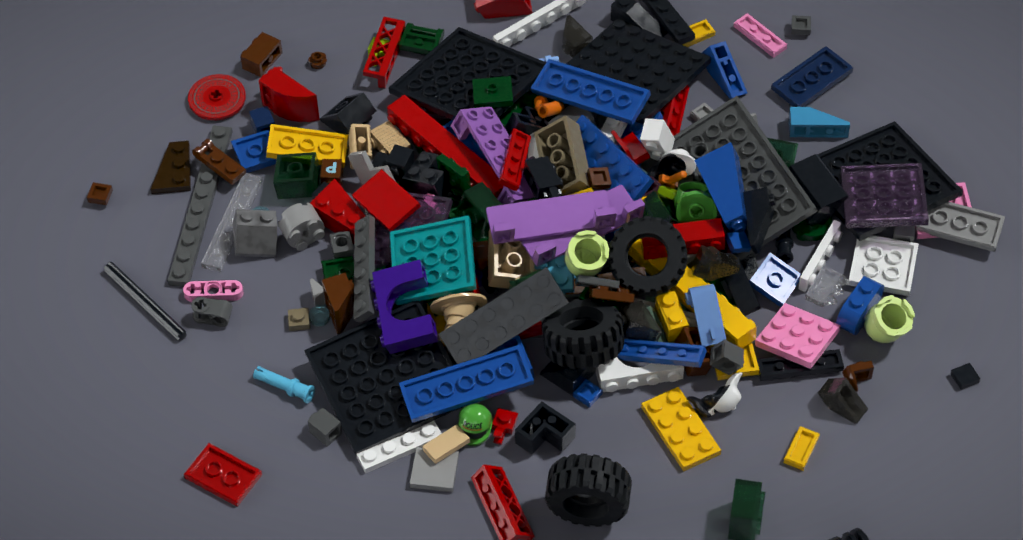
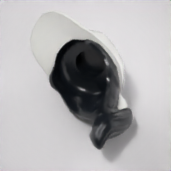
[647,149,696,181]
[686,372,743,418]

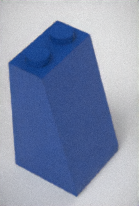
[694,142,747,232]

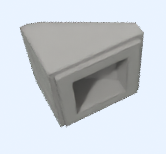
[310,279,325,310]

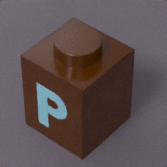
[320,159,343,186]

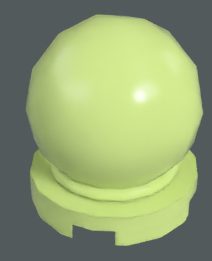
[564,230,609,277]
[864,295,915,344]

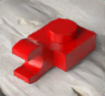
[492,408,518,445]

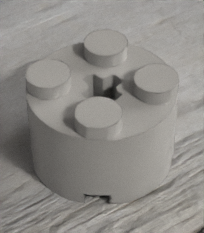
[278,203,325,251]

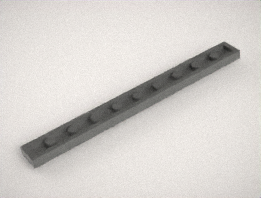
[168,125,233,287]

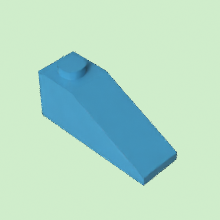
[788,106,850,138]

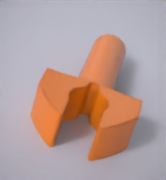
[658,171,687,189]

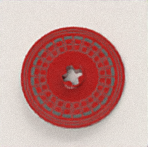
[188,74,246,120]

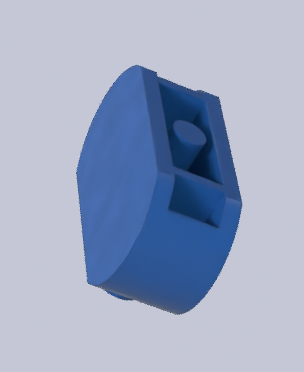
[836,276,884,335]

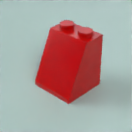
[474,0,533,19]

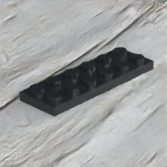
[439,267,569,364]

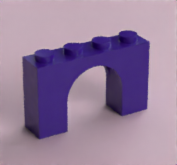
[371,259,438,354]

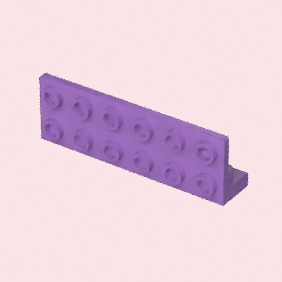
[451,107,534,205]
[520,185,645,267]
[486,190,617,244]

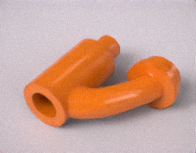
[534,95,564,118]

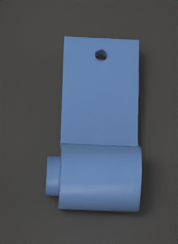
[685,284,726,347]

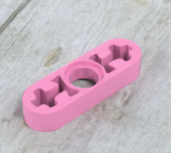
[183,280,244,302]

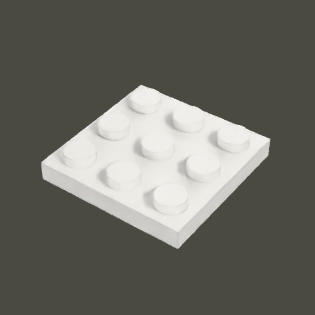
[848,235,919,296]

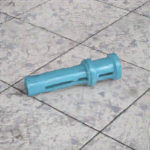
[253,366,315,403]

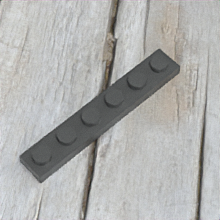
[354,214,375,323]

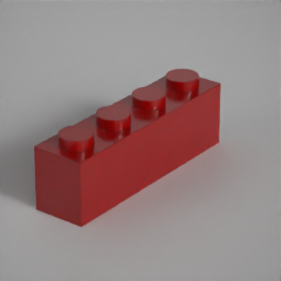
[640,218,725,260]

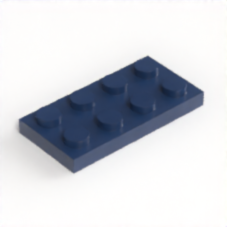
[771,46,853,107]

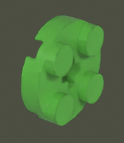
[676,190,717,223]

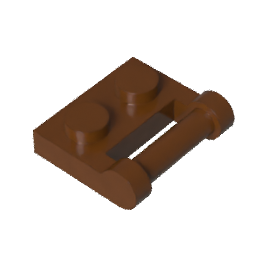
[588,285,635,304]

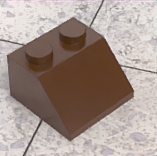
[322,273,354,335]

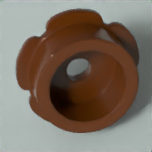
[308,52,327,69]

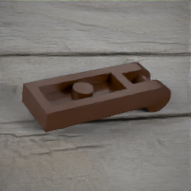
[192,139,246,185]

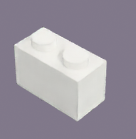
[640,118,675,161]

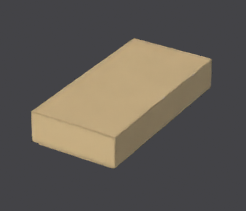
[422,424,470,464]

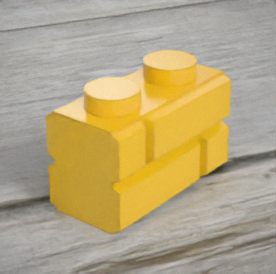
[655,291,689,342]

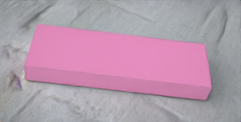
[733,13,787,58]

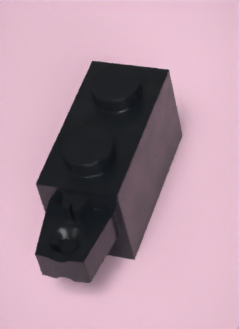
[523,156,563,200]

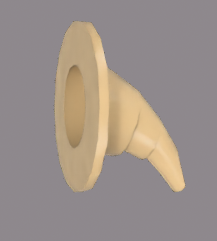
[430,293,487,341]

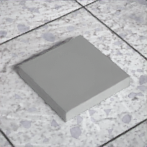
[410,447,459,492]

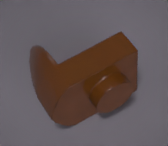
[473,240,488,271]
[842,361,874,392]

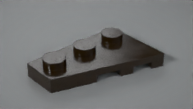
[150,141,191,194]

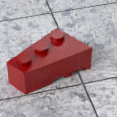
[310,178,366,244]

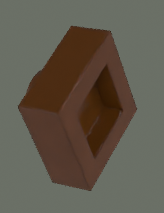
[587,167,612,189]
[87,182,113,205]

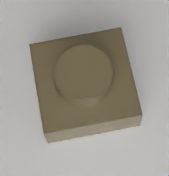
[288,308,310,331]

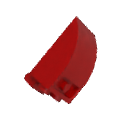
[259,66,320,122]

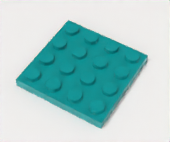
[390,215,477,306]

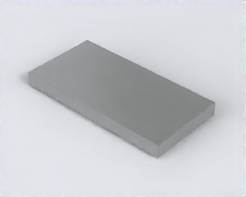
[915,202,1005,252]

